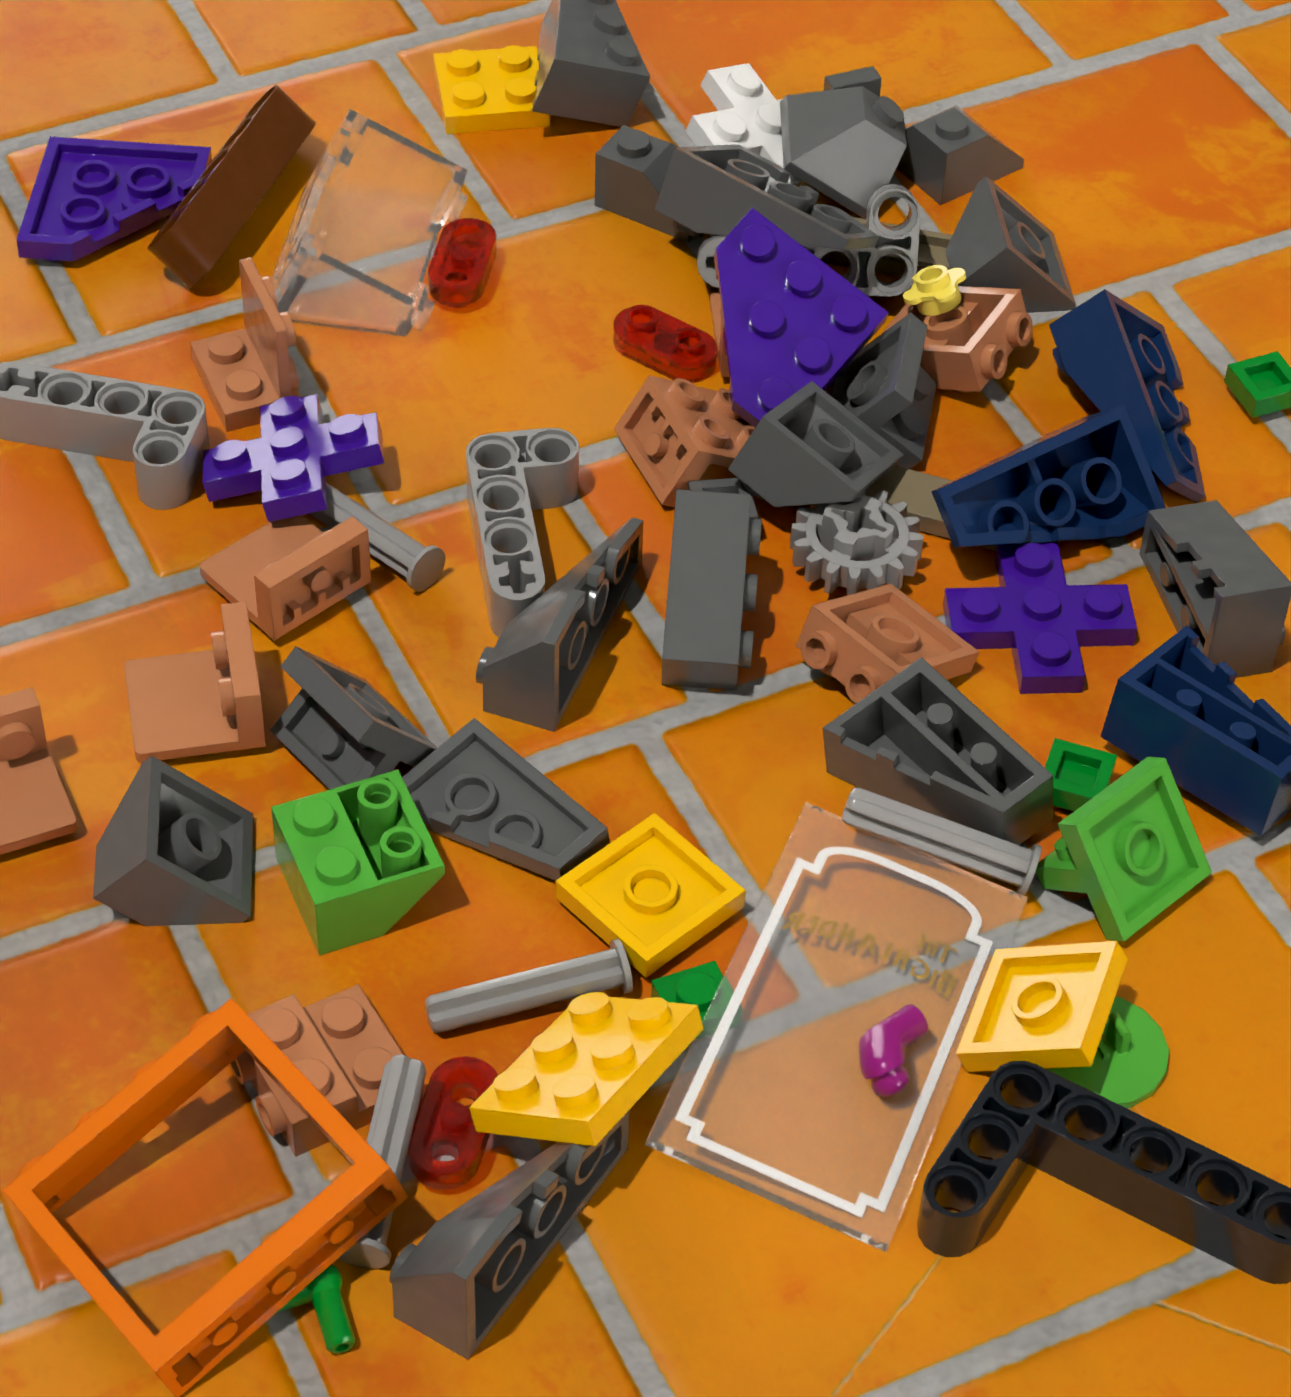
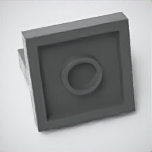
[827,313,937,469]
[270,646,437,789]

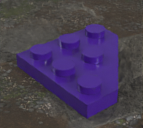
[16,136,212,261]
[714,207,889,428]

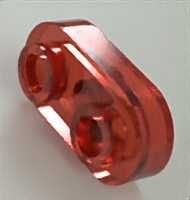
[428,218,496,308]
[613,305,717,383]
[408,1056,498,1190]

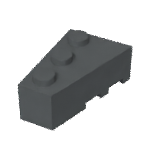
[532,0,650,127]
[662,489,762,690]
[1139,500,1291,678]
[822,657,1053,845]

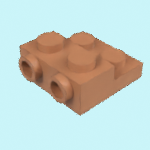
[881,286,1033,393]
[796,584,979,703]
[230,984,423,1157]

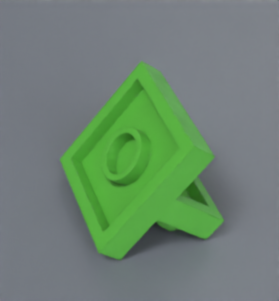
[1036,757,1212,941]

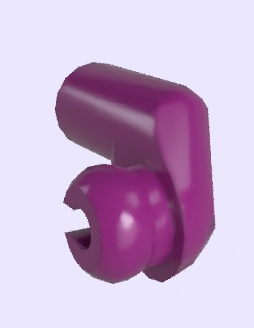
[858,1004,928,1097]

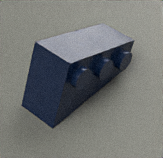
[1100,625,1291,836]

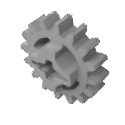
[790,490,923,595]

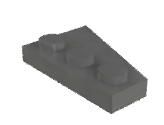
[402,718,610,881]

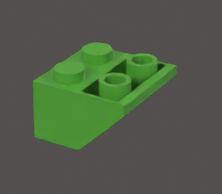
[271,769,445,956]

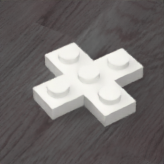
[685,63,820,192]

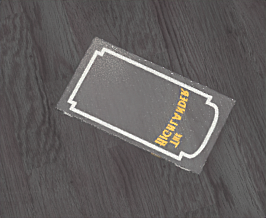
[645,802,1028,1252]

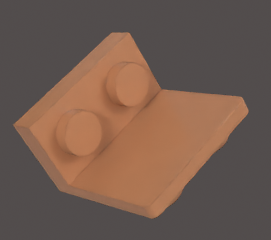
[190,257,299,432]
[614,375,755,507]
[199,515,371,641]
[124,601,266,763]
[0,687,78,855]

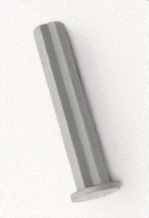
[309,483,445,592]
[842,787,1042,896]
[425,939,633,1033]
[338,1054,427,1269]

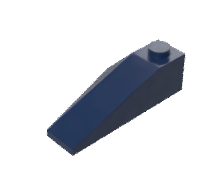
[1049,289,1206,502]
[931,404,1166,548]

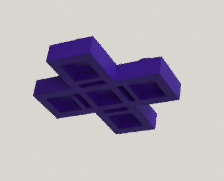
[203,394,384,522]
[943,542,1137,694]

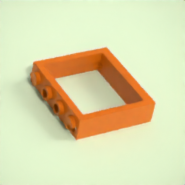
[2,998,408,1397]

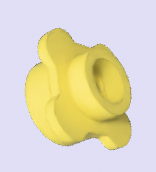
[903,265,966,316]

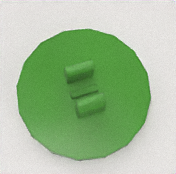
[1045,996,1169,1108]

